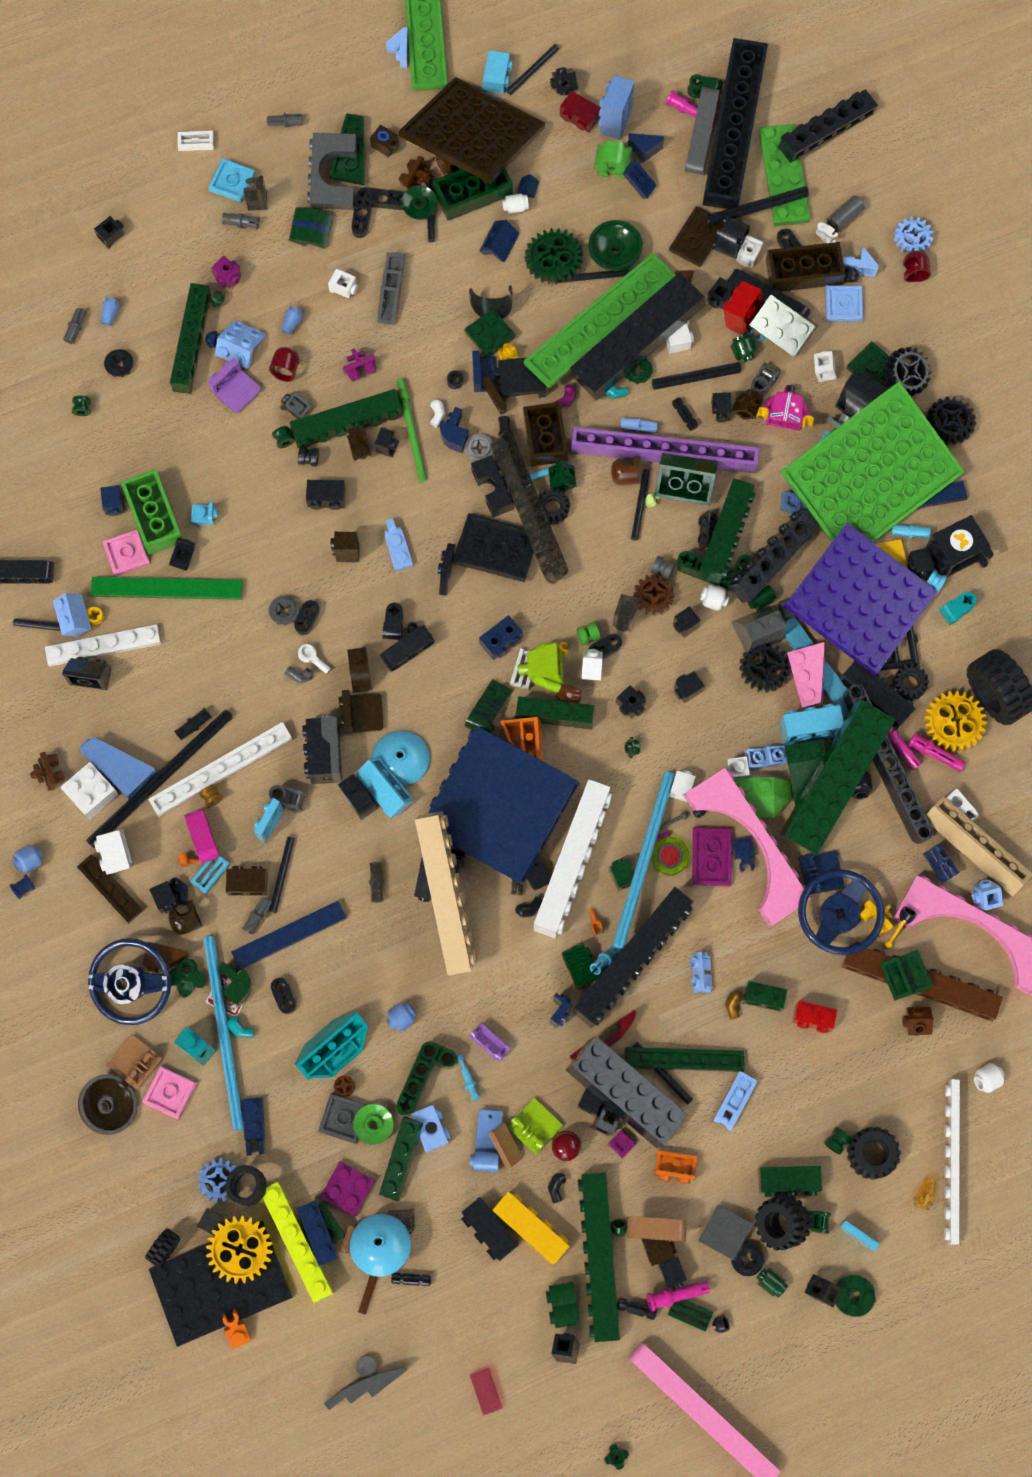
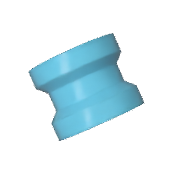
[926,569,947,592]

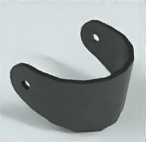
[469,285,513,319]

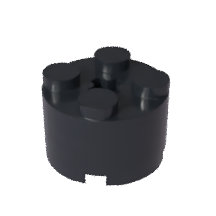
[712,215,750,258]

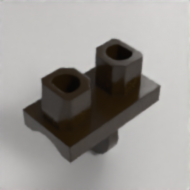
[347,426,371,461]

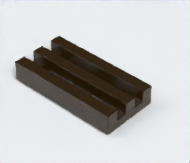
[482,376,507,415]

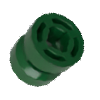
[824,1127,852,1155]

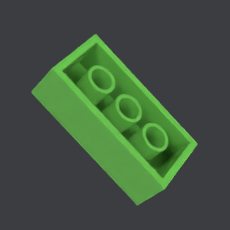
[121,469,183,555]

